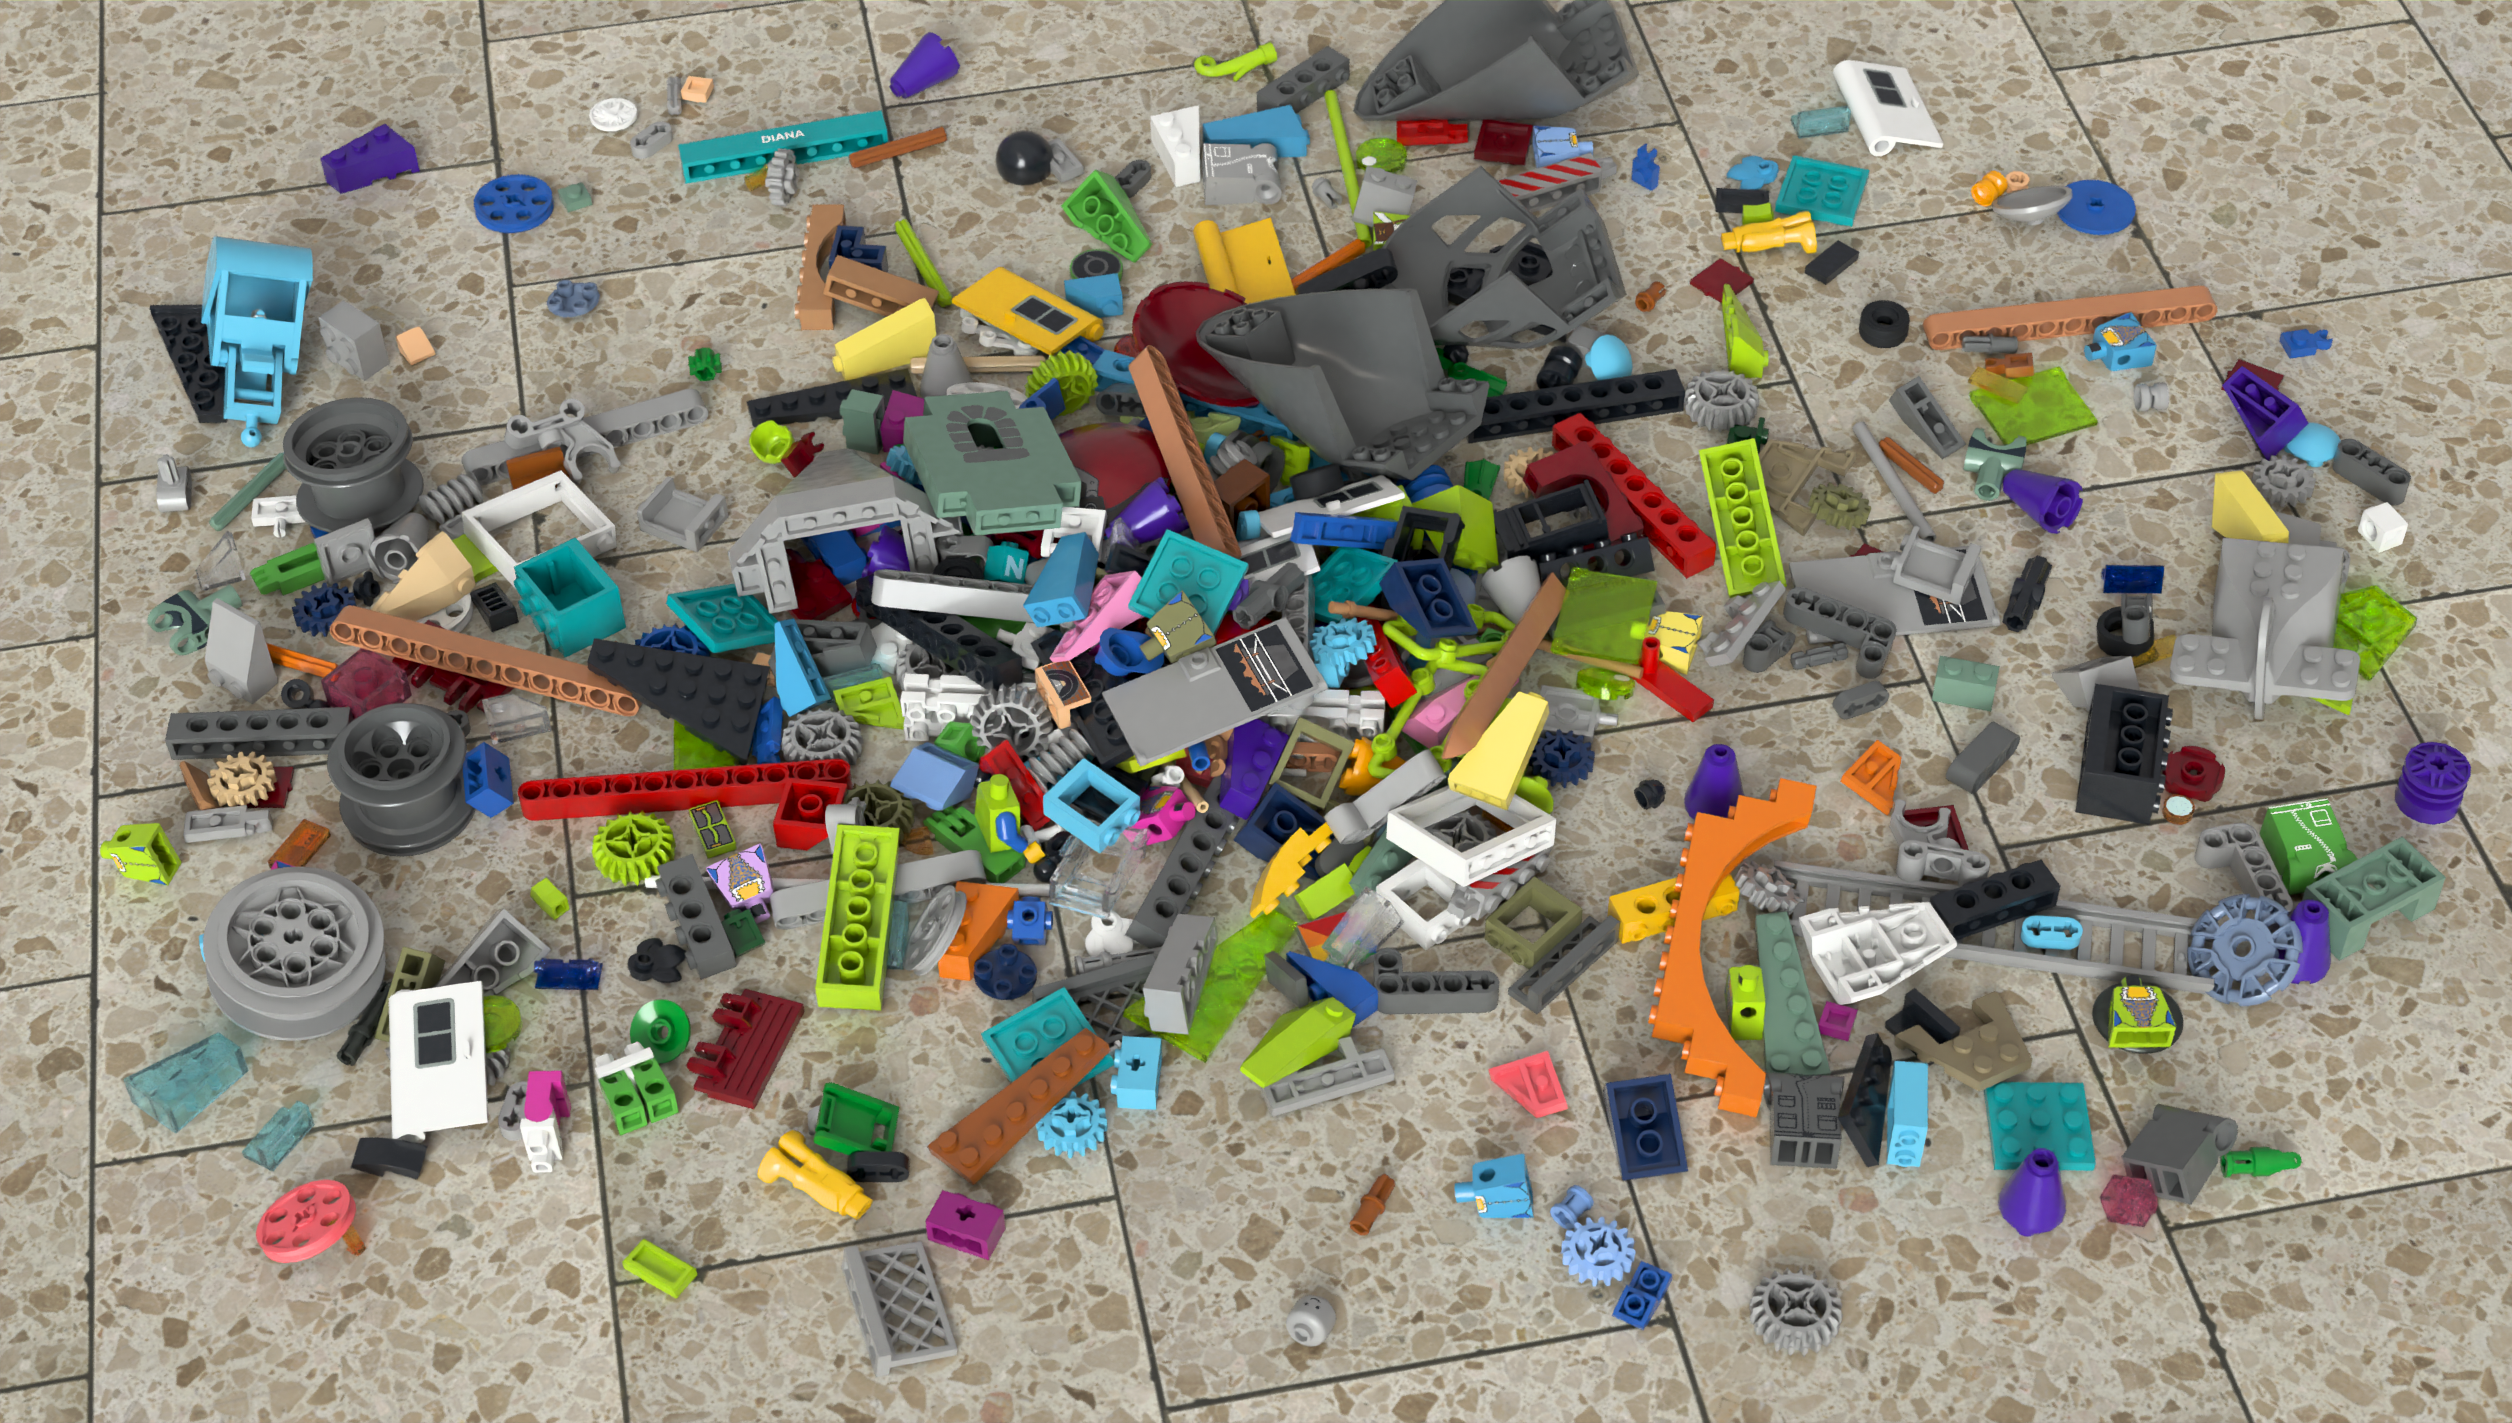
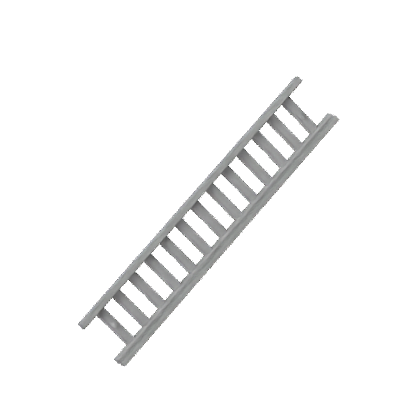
[1774,860,2215,994]

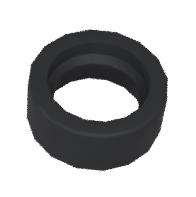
[2096,606,2154,657]

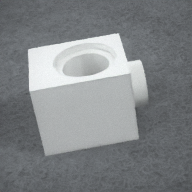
[2358,502,2408,553]

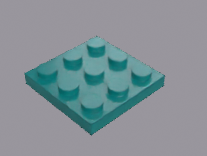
[1775,155,1870,227]
[1128,529,1249,637]
[1312,547,1398,624]
[666,583,779,653]
[981,987,1114,1090]
[1984,1082,2096,1171]

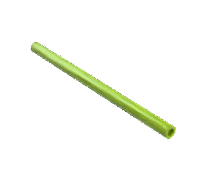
[1324,90,1372,248]

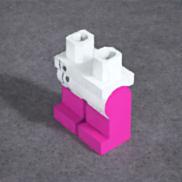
[520,1071,571,1172]

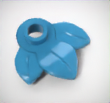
[1726,156,1779,190]

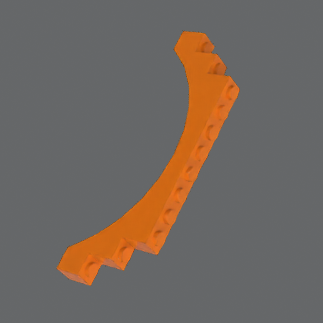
[1648,778,1817,1117]

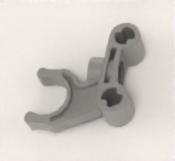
[504,398,621,485]
[1889,799,1990,887]

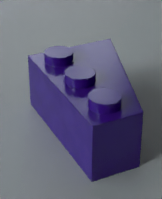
[320,124,420,194]

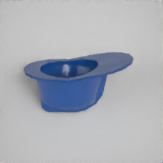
[1095,628,1164,677]

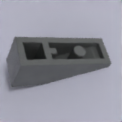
[1889,376,1966,459]

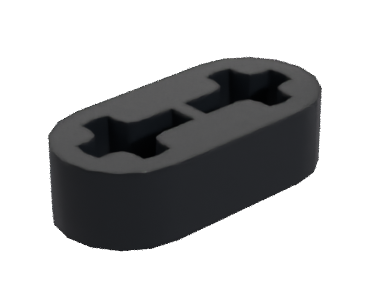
[846,1151,910,1183]

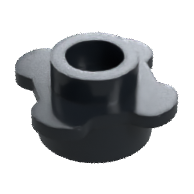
[353,571,380,606]

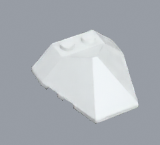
[1799,902,1957,1005]

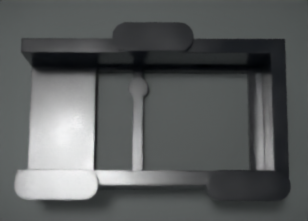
[1493,479,1609,561]
[1374,506,1465,610]

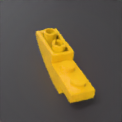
[1250,822,1333,919]

